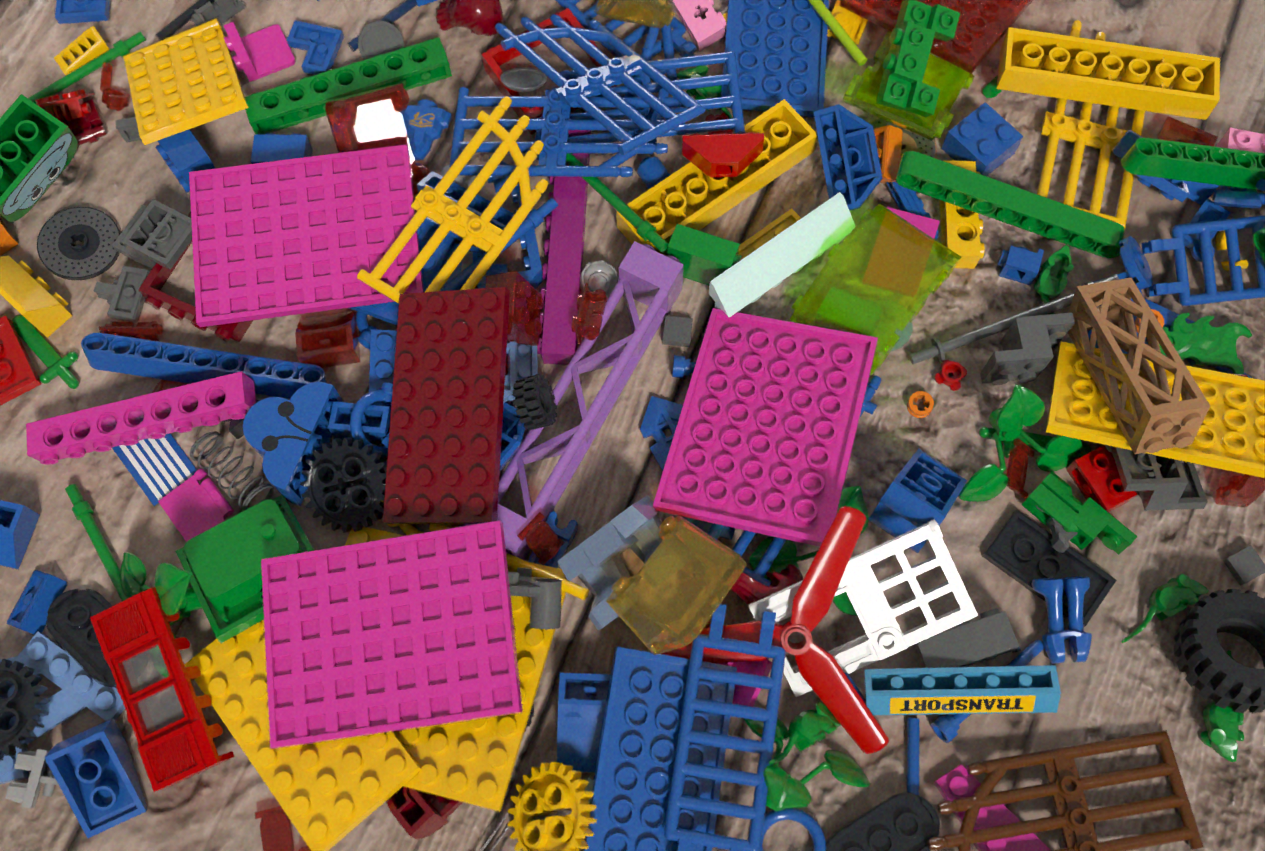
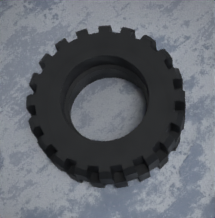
[1173,589,1265,713]

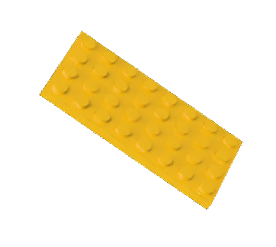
[1046,341,1265,478]
[184,620,421,851]

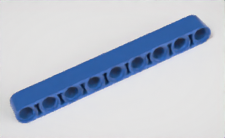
[81,333,327,399]

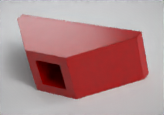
[682,132,764,178]

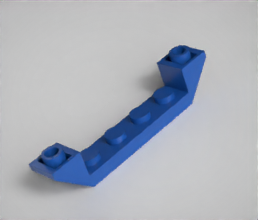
[488,156,544,305]

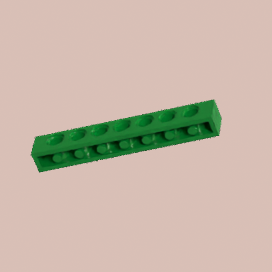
[245,37,452,135]

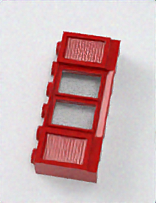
[90,587,235,792]

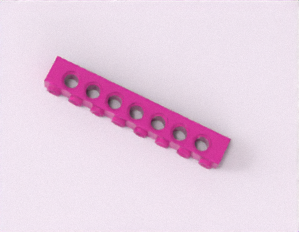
[26,371,256,465]

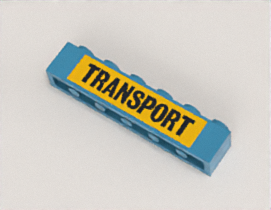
[864,665,1061,715]

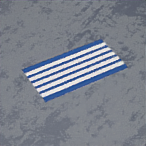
[112,419,197,506]

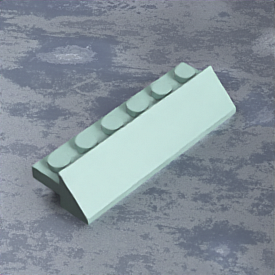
[709,192,857,318]

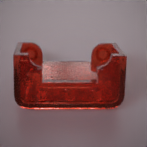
[325,83,430,195]

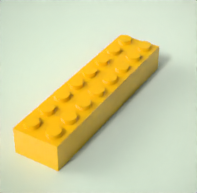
[997,27,1220,120]
[616,99,818,255]

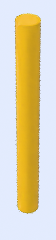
[123,18,221,61]

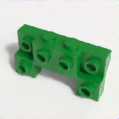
[876,0,960,117]

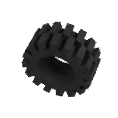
[513,374,557,430]

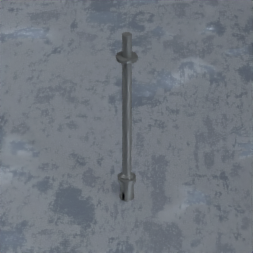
[909,274,1119,364]

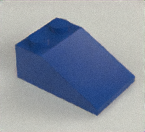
[44,718,148,838]

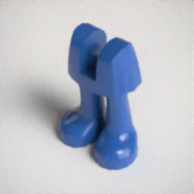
[1031,577,1092,664]

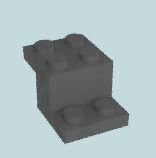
[112,199,192,270]
[980,313,1075,385]
[1110,446,1207,511]

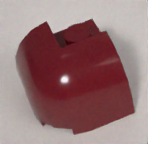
[386,787,463,839]

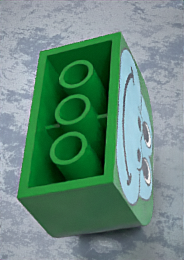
[0,94,77,222]

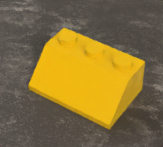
[0,255,72,338]

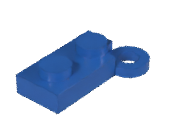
[1184,198,1231,262]

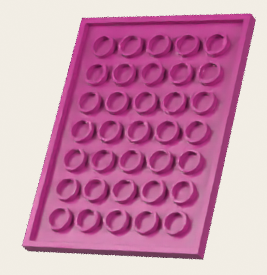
[653,308,878,547]

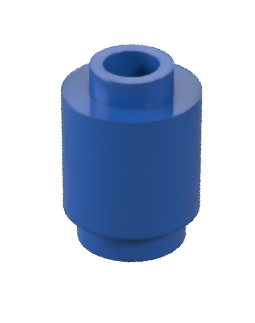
[637,157,671,189]

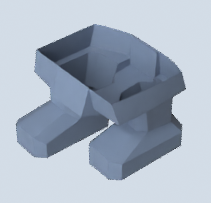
[558,495,694,631]

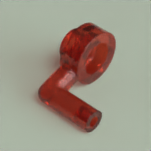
[100,62,130,111]

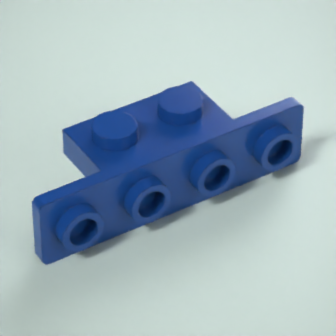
[1113,130,1219,205]

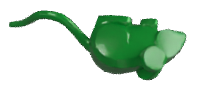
[677,65,733,119]
[1034,245,1074,315]
[1121,574,1209,643]
[1200,650,1244,762]
[769,702,841,765]

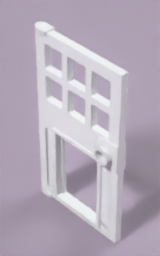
[749,519,978,697]

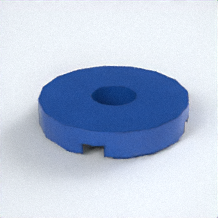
[1119,236,1153,290]

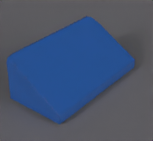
[6,570,67,635]

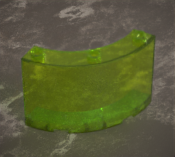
[843,29,975,142]
[790,204,962,376]

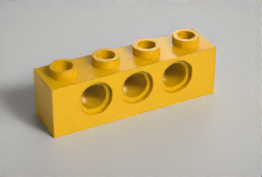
[939,160,985,269]

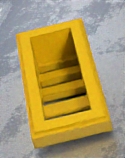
[54,26,110,76]

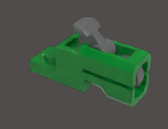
[1021,471,1138,555]

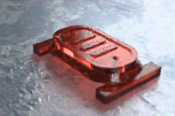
[1006,439,1035,499]
[517,512,564,565]
[255,806,294,851]

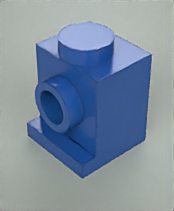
[997,245,1044,285]

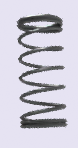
[190,431,274,511]

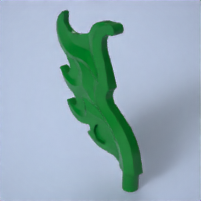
[1127,313,1252,374]

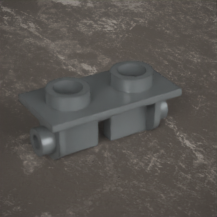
[191,0,246,26]

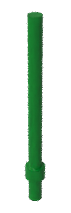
[28,32,146,104]
[566,153,668,252]
[65,484,128,601]

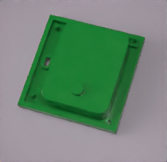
[175,495,314,643]

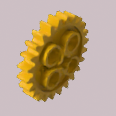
[507,762,597,851]

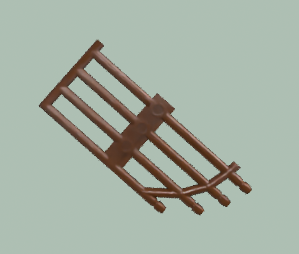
[927,730,1204,851]

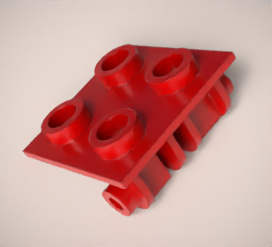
[35,89,95,122]

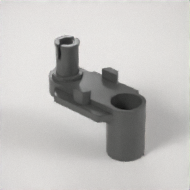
[508,568,562,629]

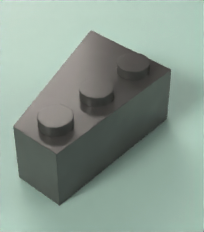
[918,608,1021,668]

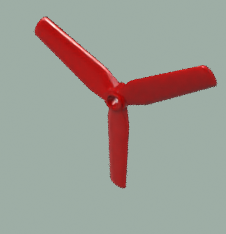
[654,506,889,754]

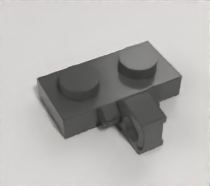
[94,266,150,323]

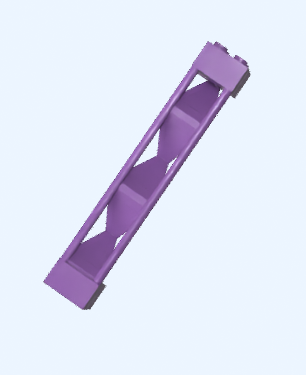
[463,241,684,560]

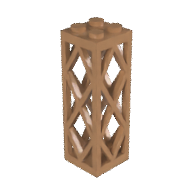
[1068,278,1210,454]

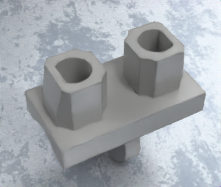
[6,749,59,808]

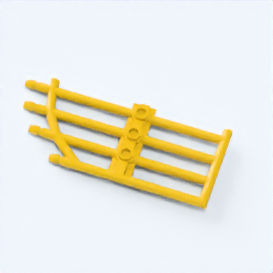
[1037,20,1145,229]
[357,96,548,304]

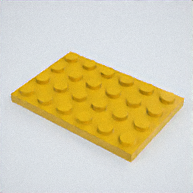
[124,28,248,145]

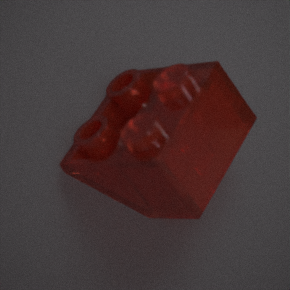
[486,271,544,346]
[295,310,361,368]

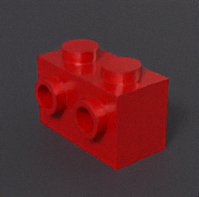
[1066,445,1137,512]

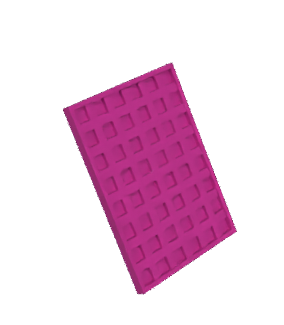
[189,144,424,327]
[261,520,523,749]

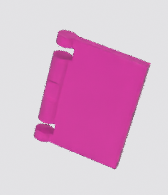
[158,468,234,542]

